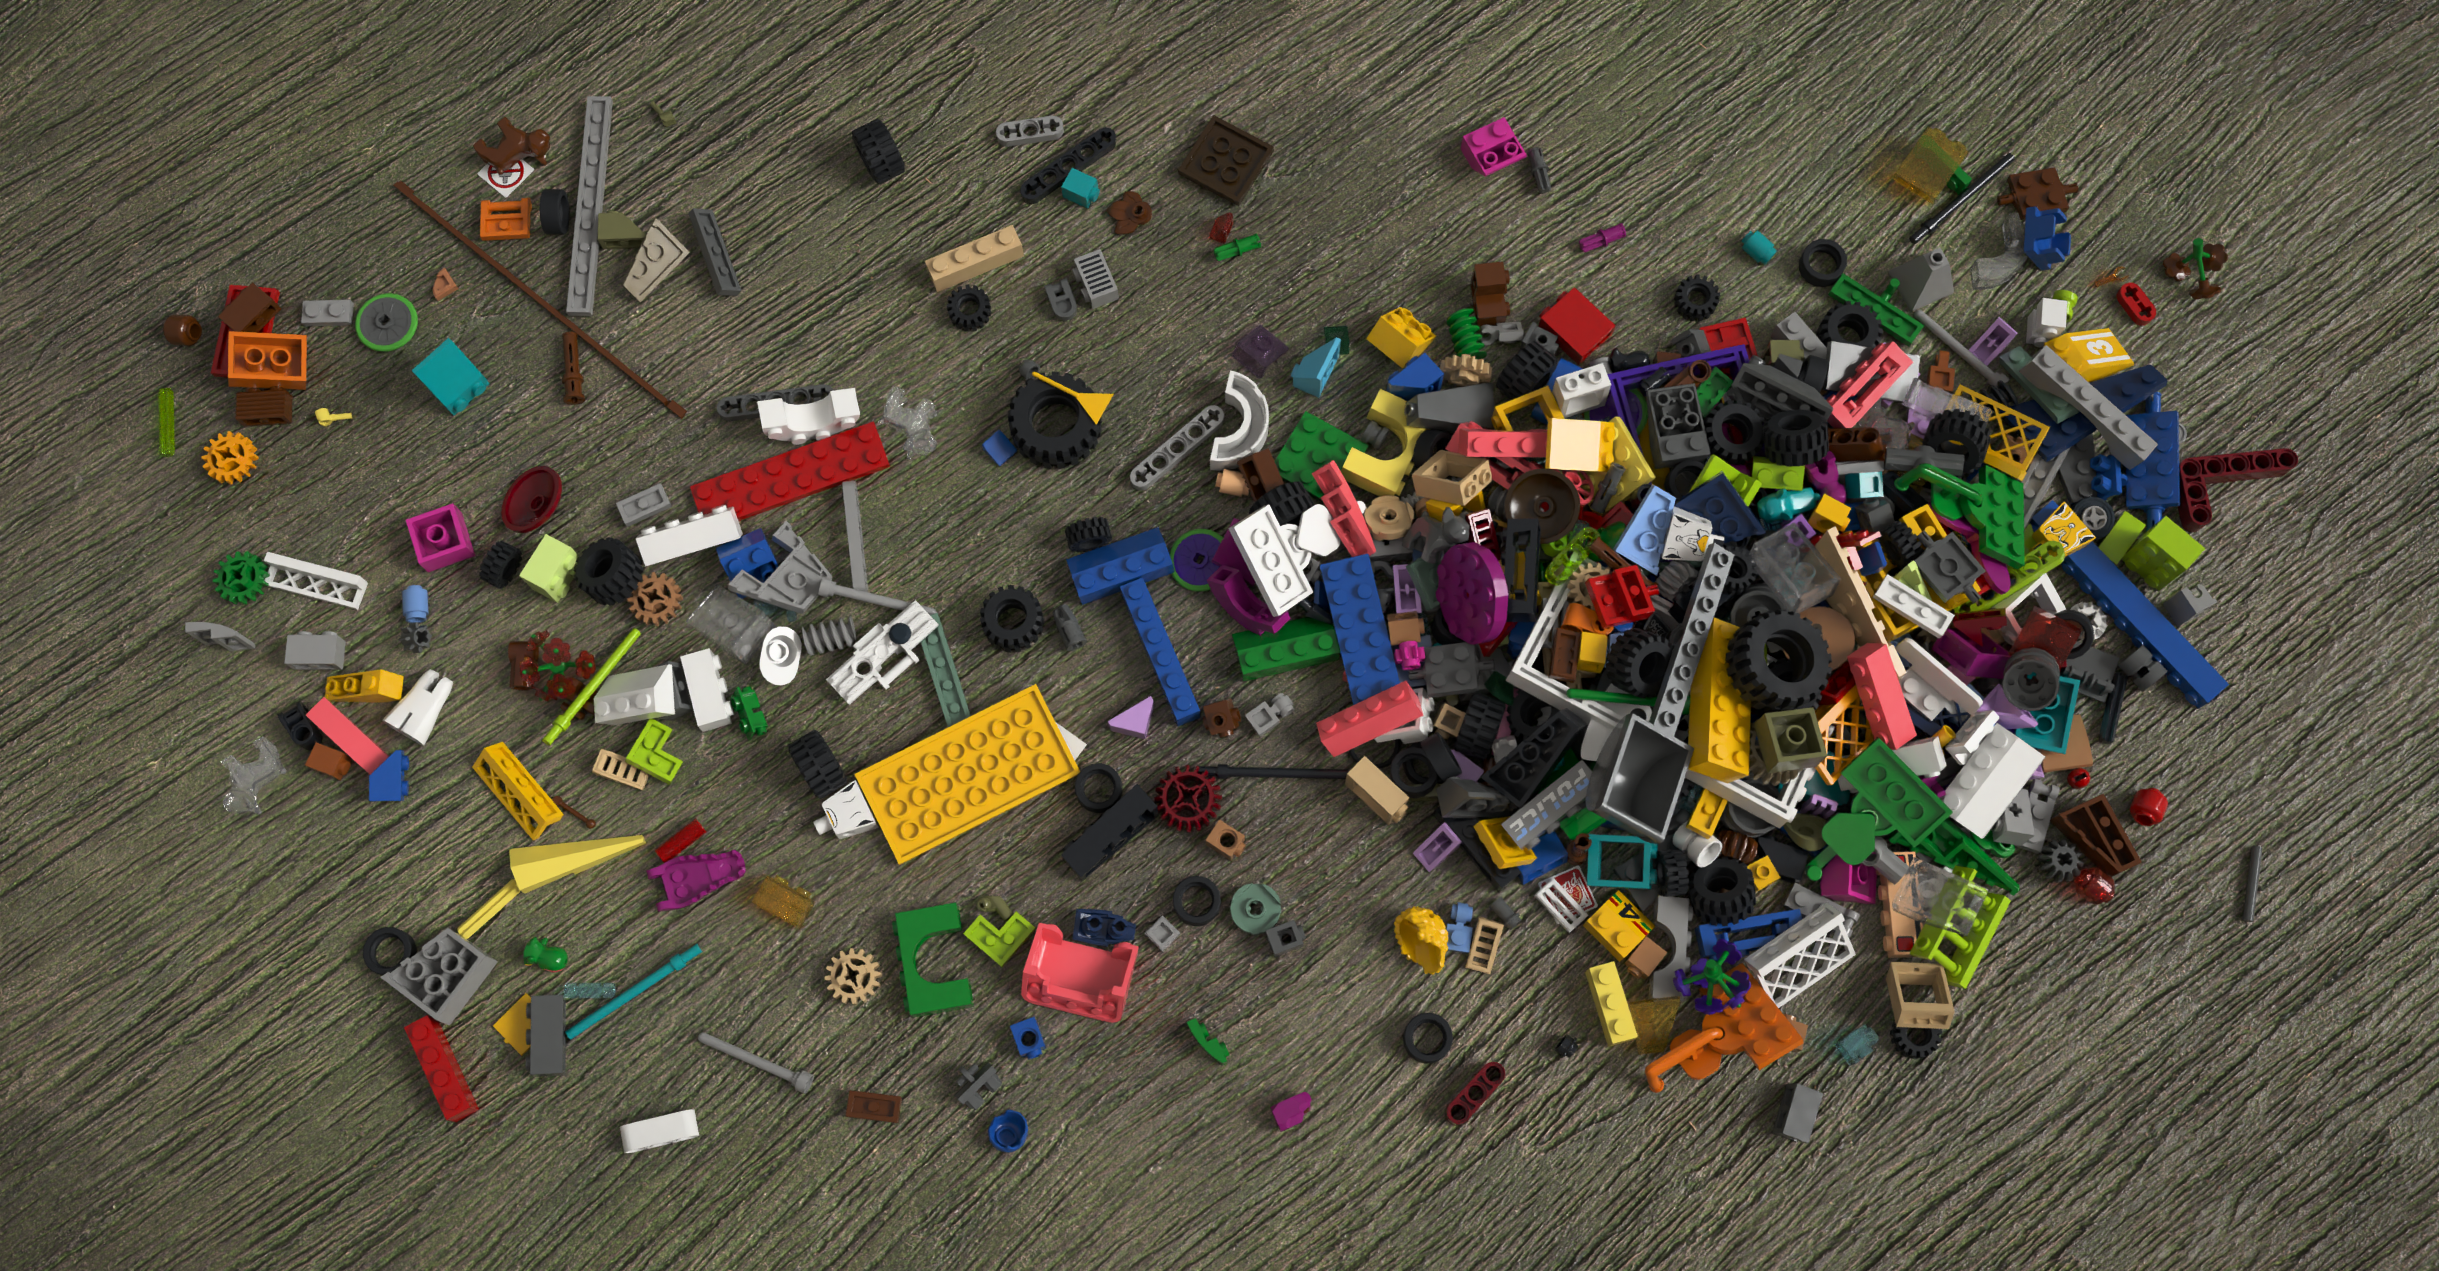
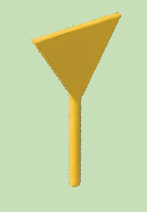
[1032,371,1114,425]

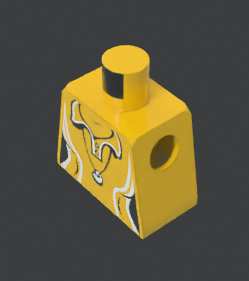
[2029,501,2096,560]

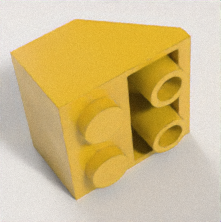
[1366,307,1436,369]

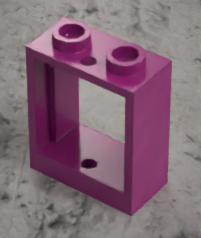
[1932,628,2012,679]

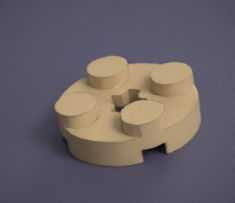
[1364,495,1414,541]

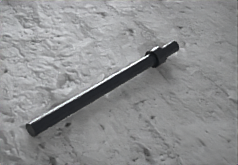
[1909,153,2015,244]
[1198,764,1348,779]

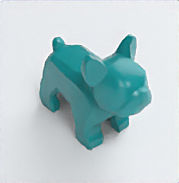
[1757,487,1821,523]

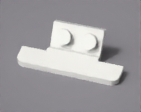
[1895,638,1983,722]

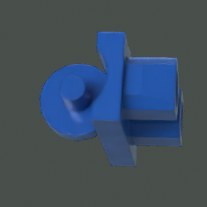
[2090,454,2128,501]

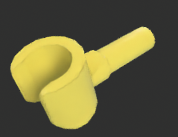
[315,408,352,426]

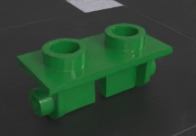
[731,686,768,741]

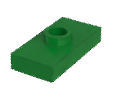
[1696,367,1734,419]

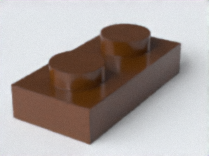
[845,1090,902,1123]

